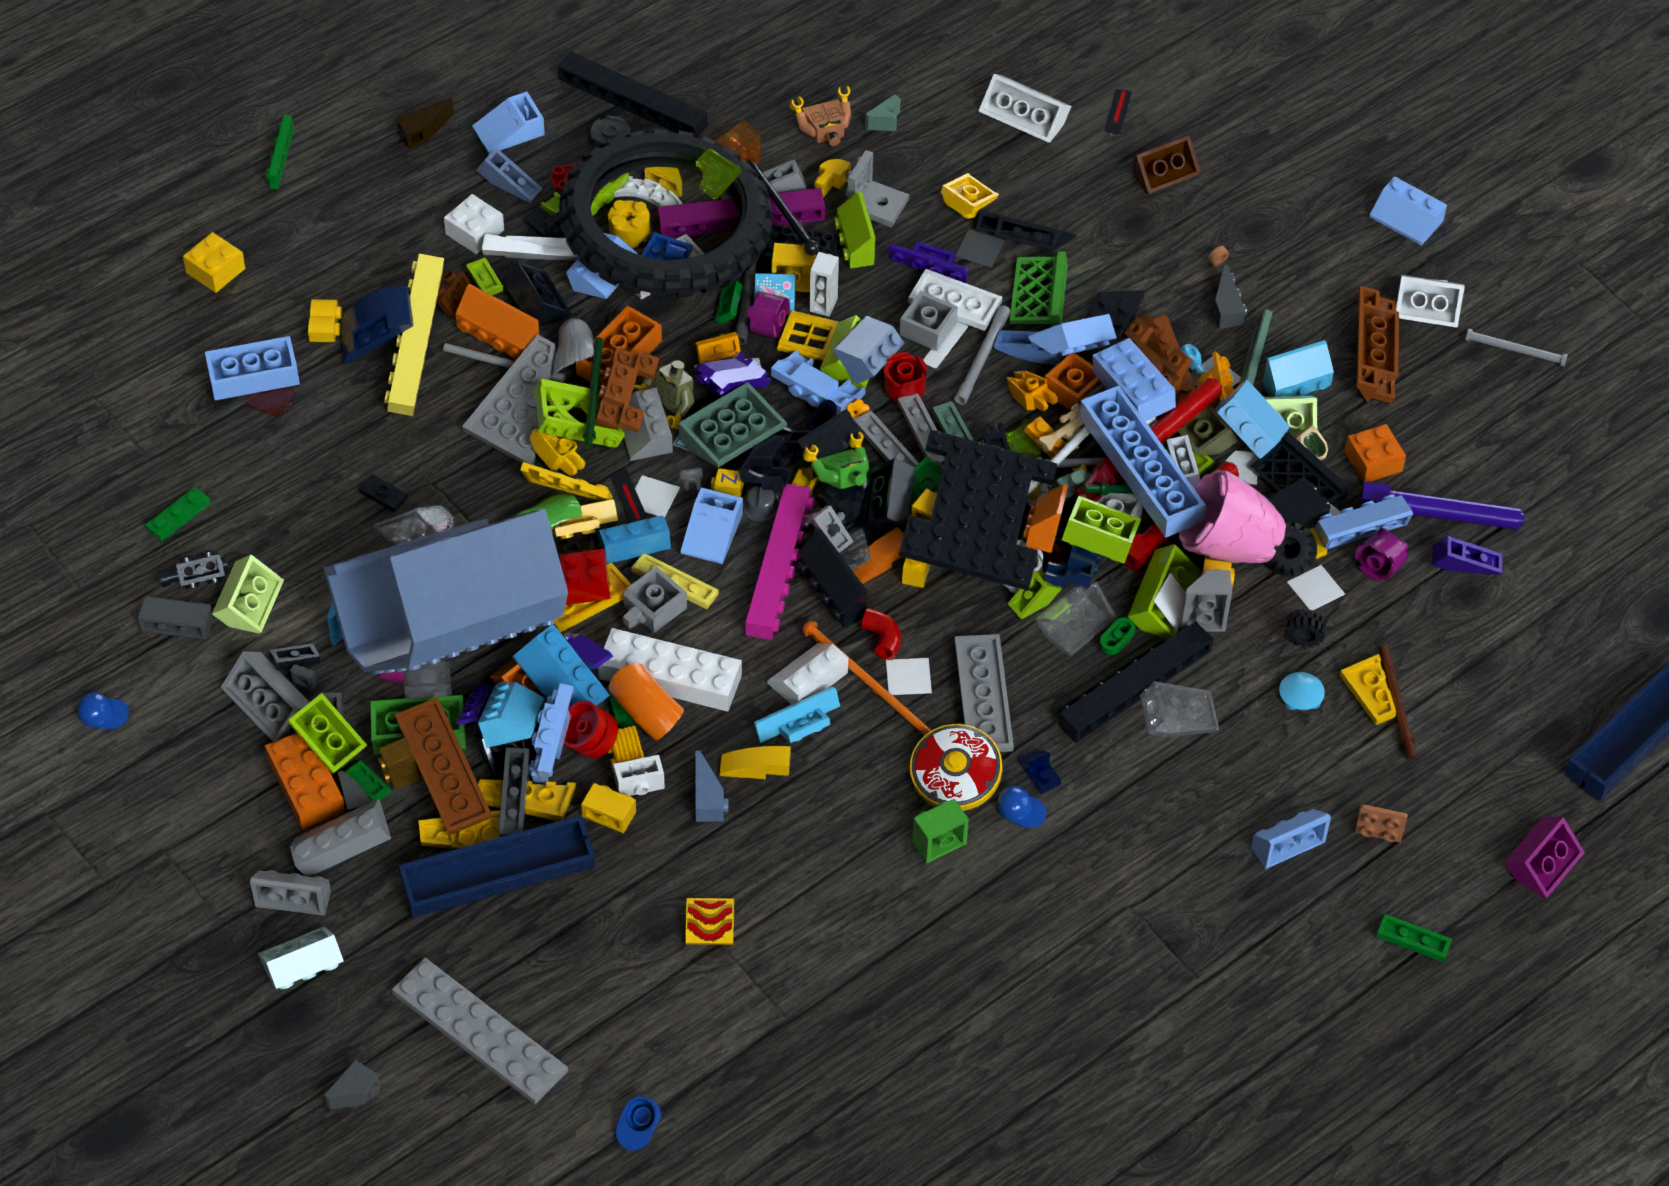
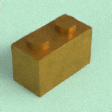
[378,738,420,790]

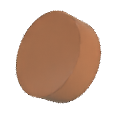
[1208,246,1229,266]

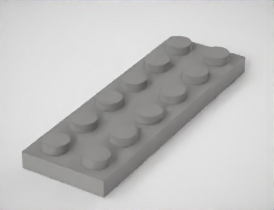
[954,634,1014,752]

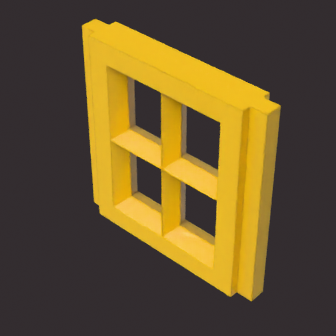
[777,311,838,361]

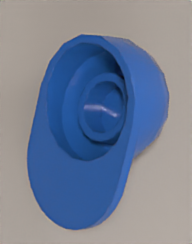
[77,692,129,729]
[997,786,1047,828]
[616,1096,661,1150]

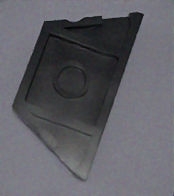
[1084,290,1145,347]

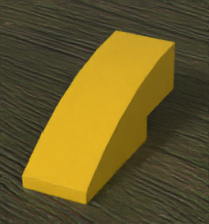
[720,746,791,779]

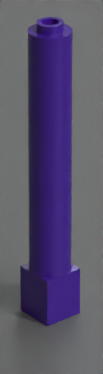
[1360,482,1525,530]

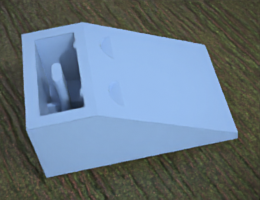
[472,92,545,154]
[681,488,743,564]

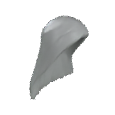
[551,318,594,376]

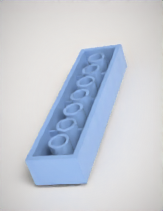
[1080,386,1206,538]

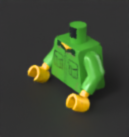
[803,432,869,489]

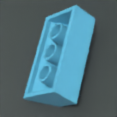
[478,681,545,747]

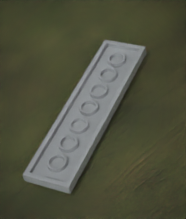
[392,958,568,1104]

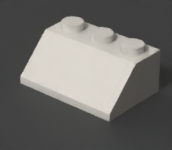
[1396,275,1465,327]
[767,643,848,705]

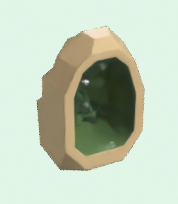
[1295,425,1328,461]

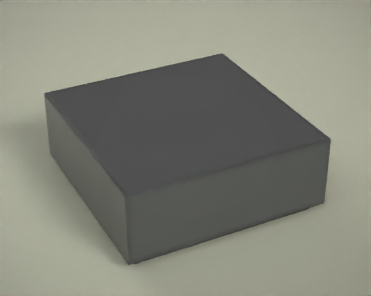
[290,664,317,690]

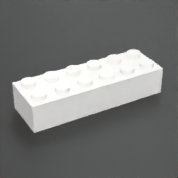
[598,628,742,711]

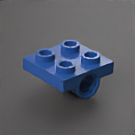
[642,232,693,260]

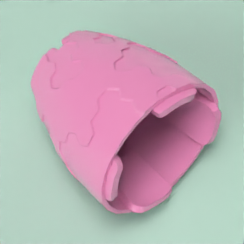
[1179,470,1286,563]

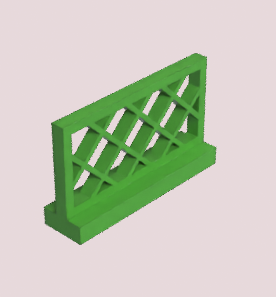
[1010,252,1068,327]

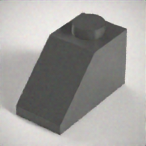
[324,1060,381,1110]

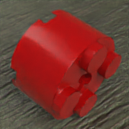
[883,352,927,403]

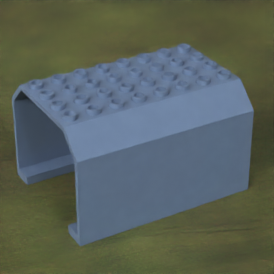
[323,509,568,675]

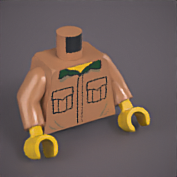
[789,86,851,146]

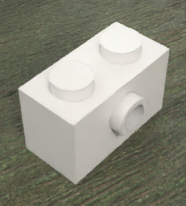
[613,755,665,796]

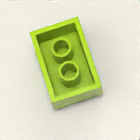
[1062,496,1141,563]

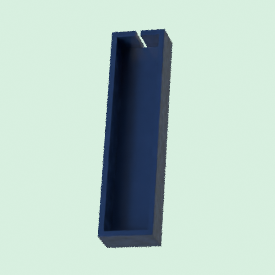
[1564,664,1669,802]
[399,815,595,918]

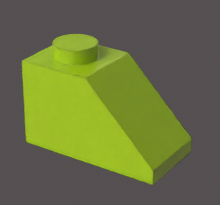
[1008,571,1062,619]

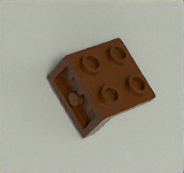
[436,271,472,318]

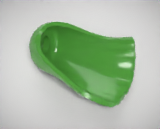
[515,493,582,529]

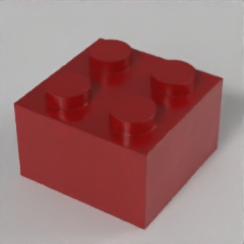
[560,549,611,605]

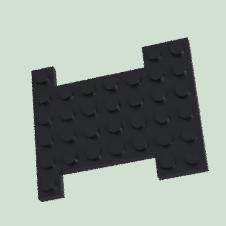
[899,429,1057,591]

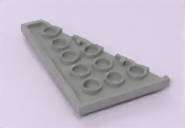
[462,334,556,465]

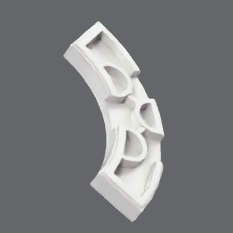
[614,176,682,207]

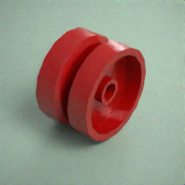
[564,700,618,759]

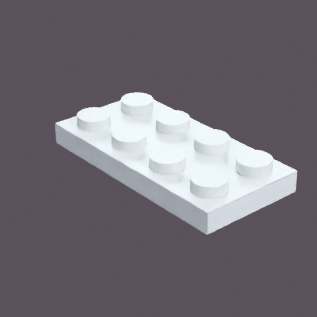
[908,269,1002,331]

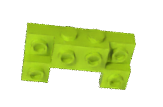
[541,172,629,216]

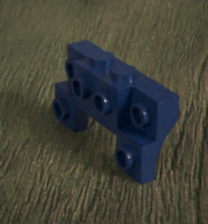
[1044,526,1101,588]

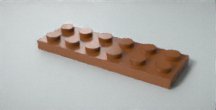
[395,697,492,835]

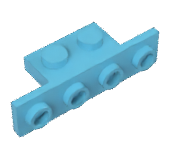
[754,686,840,743]

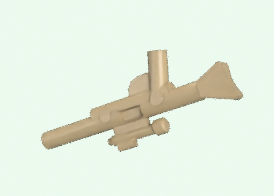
[1036,403,1085,452]

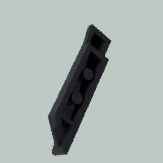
[975,210,1078,251]

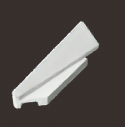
[482,234,579,261]

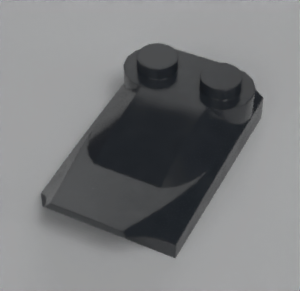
[816,473,868,527]

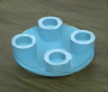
[1279,672,1325,710]

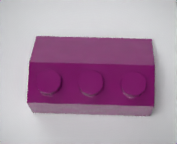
[1505,817,1585,898]

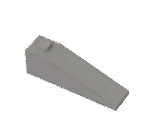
[719,159,806,200]

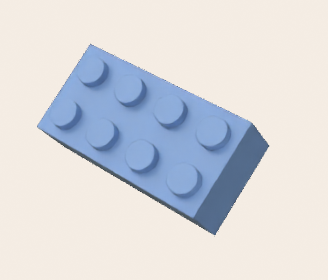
[205,336,300,400]
[1092,338,1176,421]

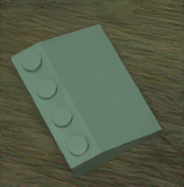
[679,382,787,467]

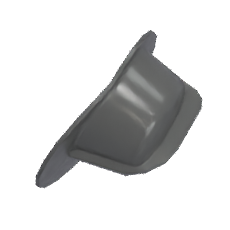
[744,483,780,523]

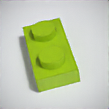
[466,258,503,295]

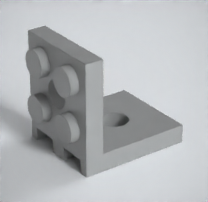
[845,150,909,227]

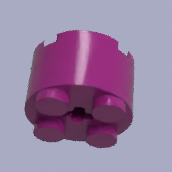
[747,291,790,338]
[1355,528,1408,581]

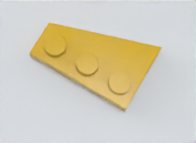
[1340,654,1396,725]

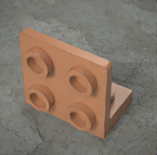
[1355,804,1408,843]

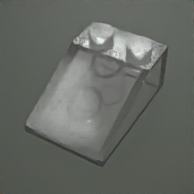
[1140,681,1219,737]

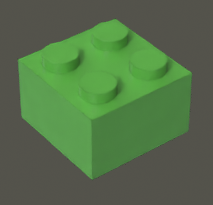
[912,799,969,864]

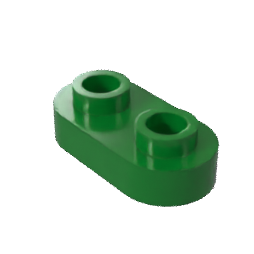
[1099,617,1136,655]

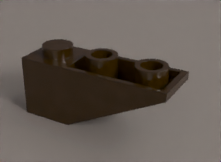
[396,98,454,149]

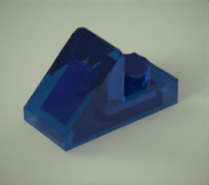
[1018,749,1061,794]

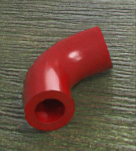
[861,608,902,660]

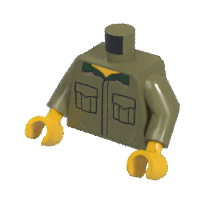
[632,360,694,429]

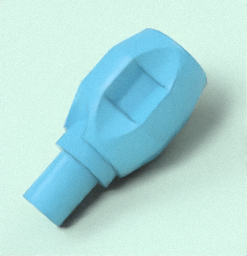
[1180,344,1205,377]

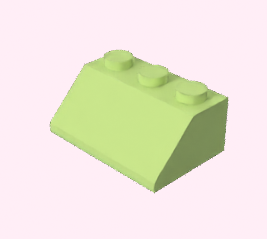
[1264,396,1317,442]
[212,555,284,633]

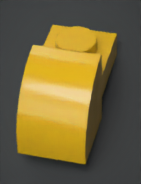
[814,159,851,198]

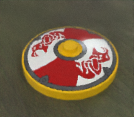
[910,724,1002,811]

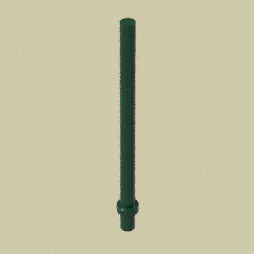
[583,337,604,449]

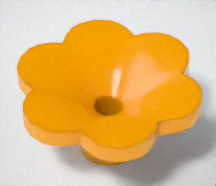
[846,399,869,420]

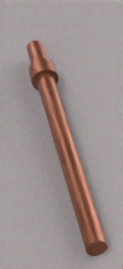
[1379,645,1416,760]

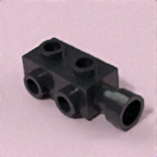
[158,550,228,589]

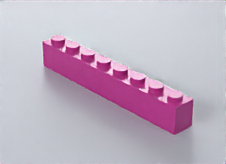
[746,484,814,640]

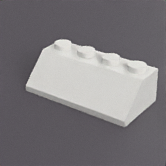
[979,74,1071,143]

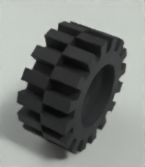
[1284,609,1327,648]

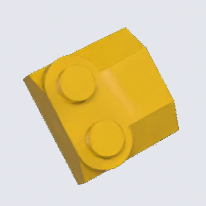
[941,173,999,219]

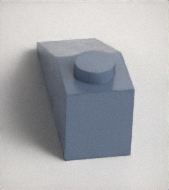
[476,148,542,203]
[695,751,728,822]

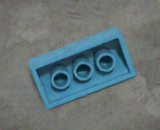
[512,624,610,707]

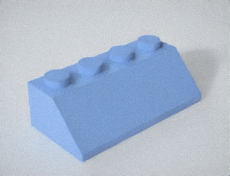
[1028,314,1117,356]
[1316,495,1413,549]

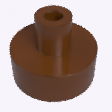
[1045,544,1068,565]

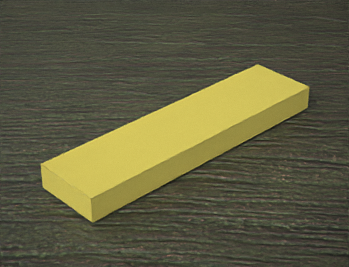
[631,554,719,609]

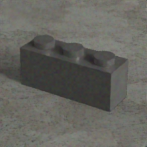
[138,596,213,640]

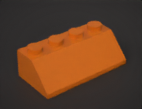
[456,284,539,360]

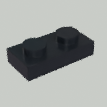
[269,643,320,670]

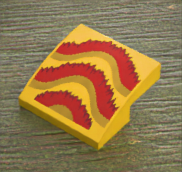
[686,898,734,945]

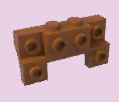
[1124,317,1193,396]
[595,347,659,433]

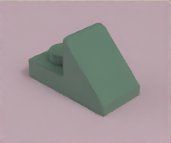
[865,94,901,131]

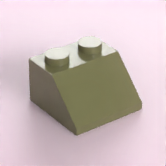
[1178,404,1238,456]

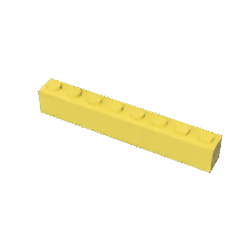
[384,254,444,416]

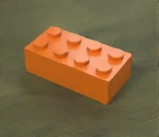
[576,305,662,388]
[265,733,346,831]

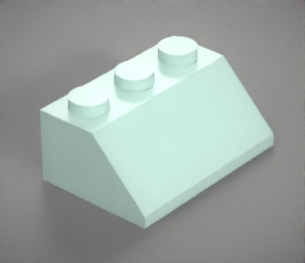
[258,926,343,989]

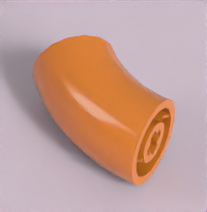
[609,663,684,741]

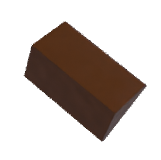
[1133,135,1201,194]

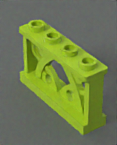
[533,378,625,448]

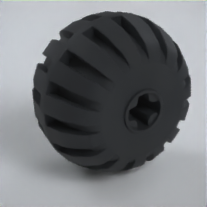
[1265,522,1317,577]

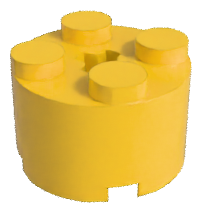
[608,200,650,248]

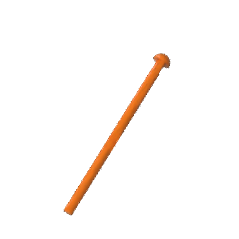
[803,621,932,736]

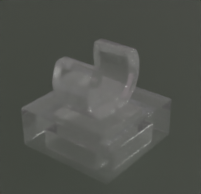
[678,468,703,491]

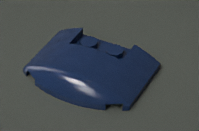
[340,285,414,364]

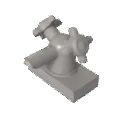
[804,505,854,553]

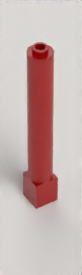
[1091,378,1222,485]
[1123,461,1239,573]

